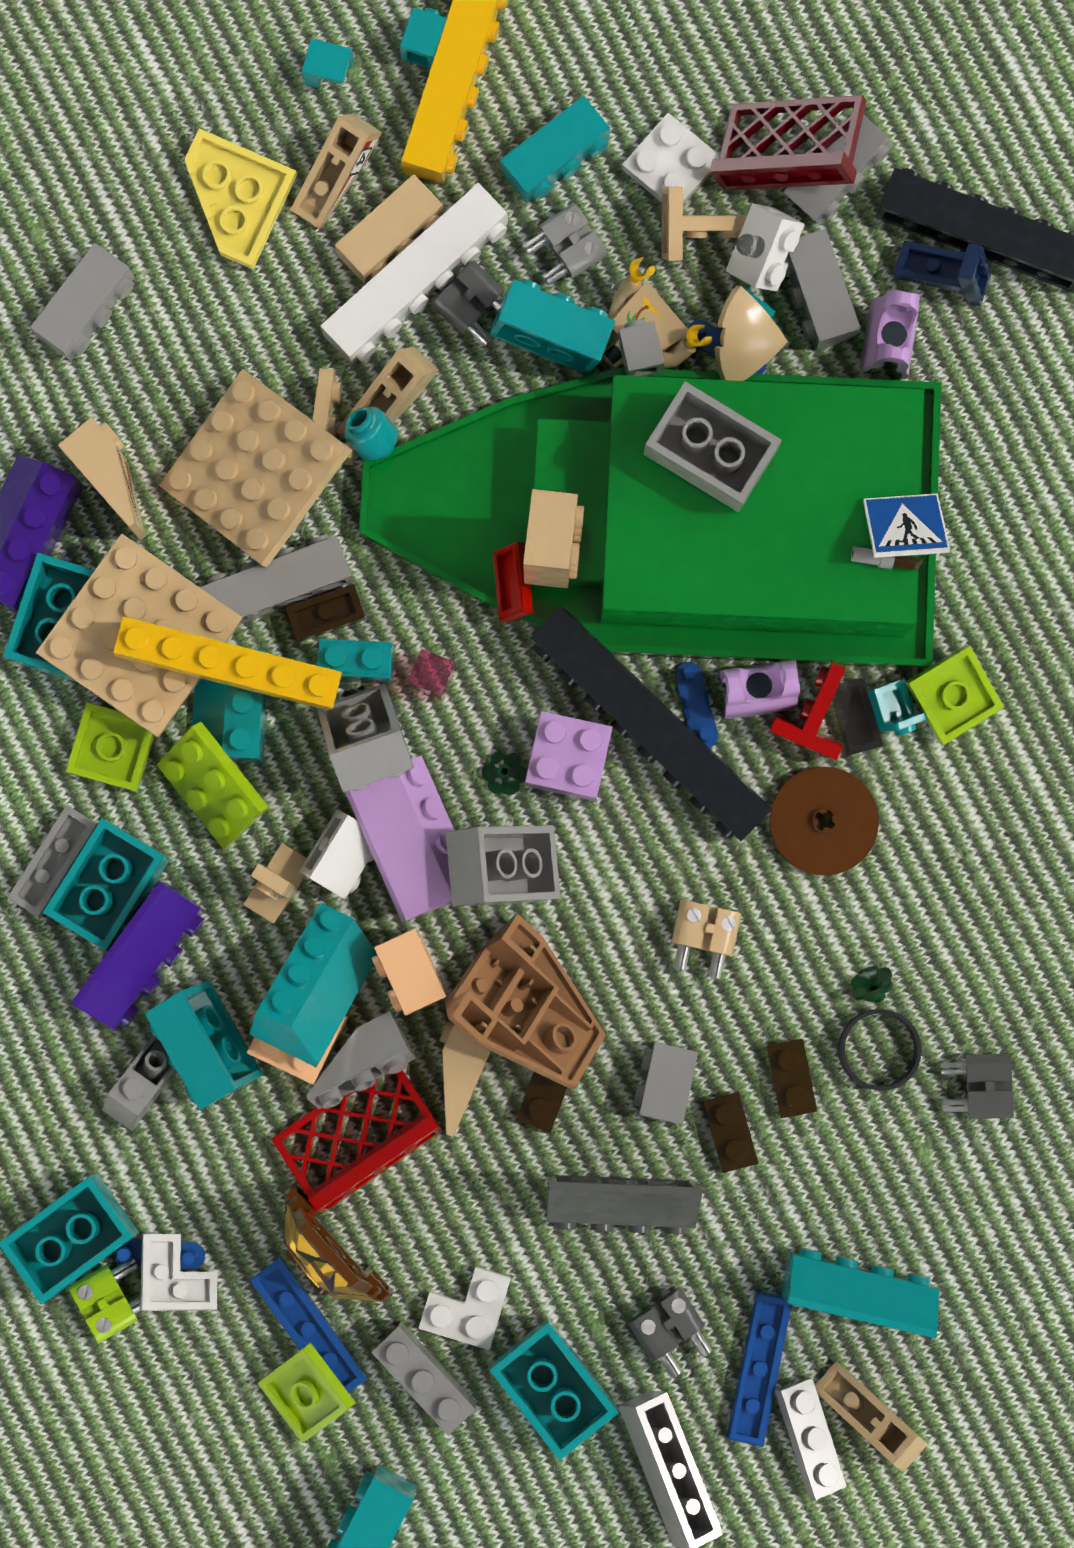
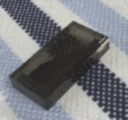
[832,677,883,757]

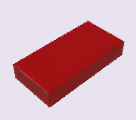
[493,541,533,623]

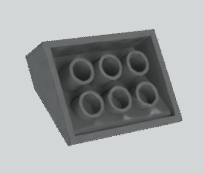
[546,1174,702,1234]

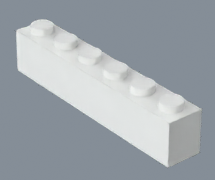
[320,183,508,366]

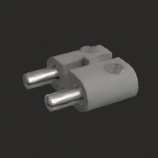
[522,203,607,285]

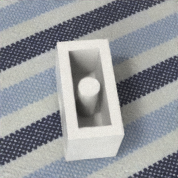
[299,810,374,899]

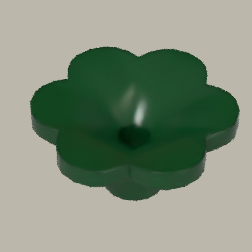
[482,752,527,795]
[851,966,893,1003]

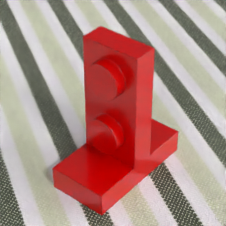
[770,660,846,761]

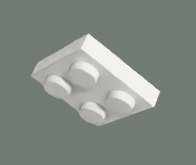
[622,113,720,205]

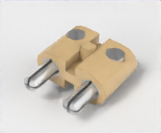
[671,900,742,979]

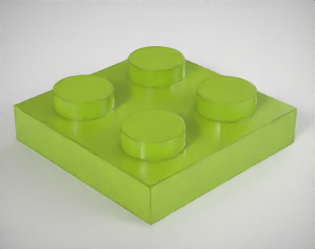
[905,645,1005,745]
[65,702,155,793]
[257,1343,356,1443]

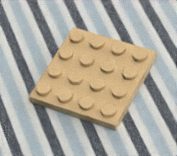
[159,369,352,568]
[36,533,243,738]

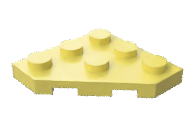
[184,129,297,270]

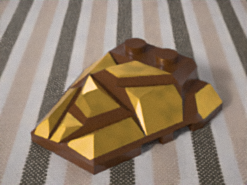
[284,1183,394,1302]

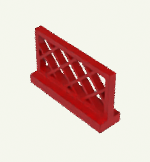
[271,1070,444,1214]

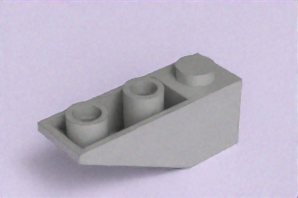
[306,1011,416,1109]
[102,1035,176,1131]

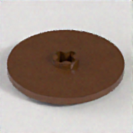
[769,767,879,876]

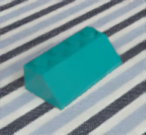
[249,902,377,1067]
[780,1247,939,1339]

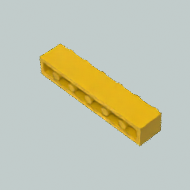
[401,0,508,185]
[113,616,342,711]

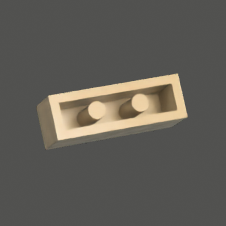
[335,174,444,285]

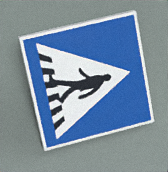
[863,493,950,558]

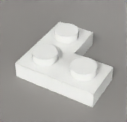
[141,1234,217,1311]
[418,1266,511,1350]

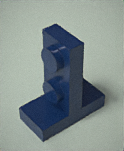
[893,241,991,307]

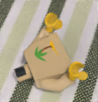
[602,257,712,369]

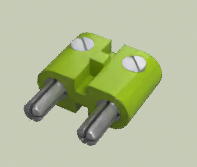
[67,1258,141,1344]

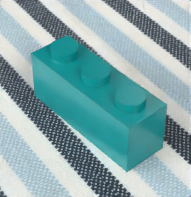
[500,96,610,204]

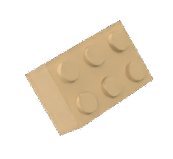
[523,489,584,588]

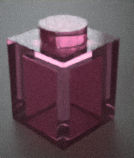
[408,648,456,701]

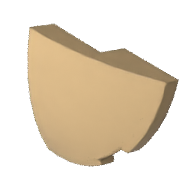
[715,285,788,381]

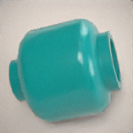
[344,407,398,461]

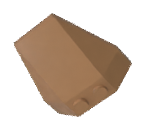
[445,914,606,1089]

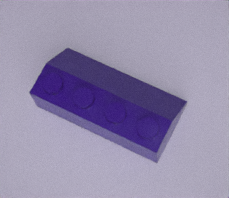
[0,455,83,612]
[71,881,205,1029]

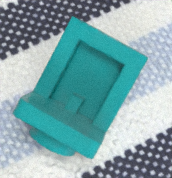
[867,678,926,736]

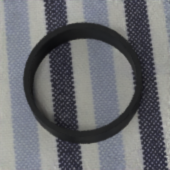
[838,1009,922,1091]

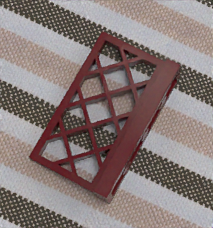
[710,95,867,191]

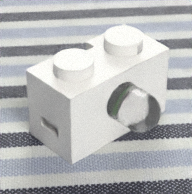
[726,203,804,291]

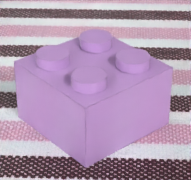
[525,711,613,802]

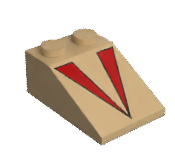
[58,417,146,541]

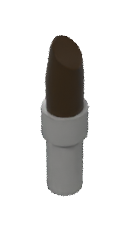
[851,546,923,570]

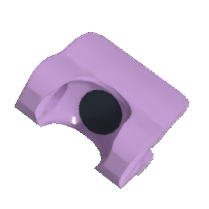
[860,290,920,379]
[718,660,800,719]

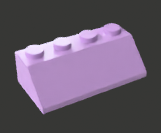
[345,755,455,923]

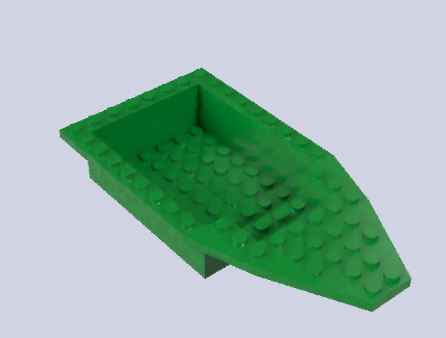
[359,367,942,668]

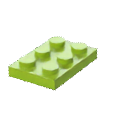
[157,722,269,850]

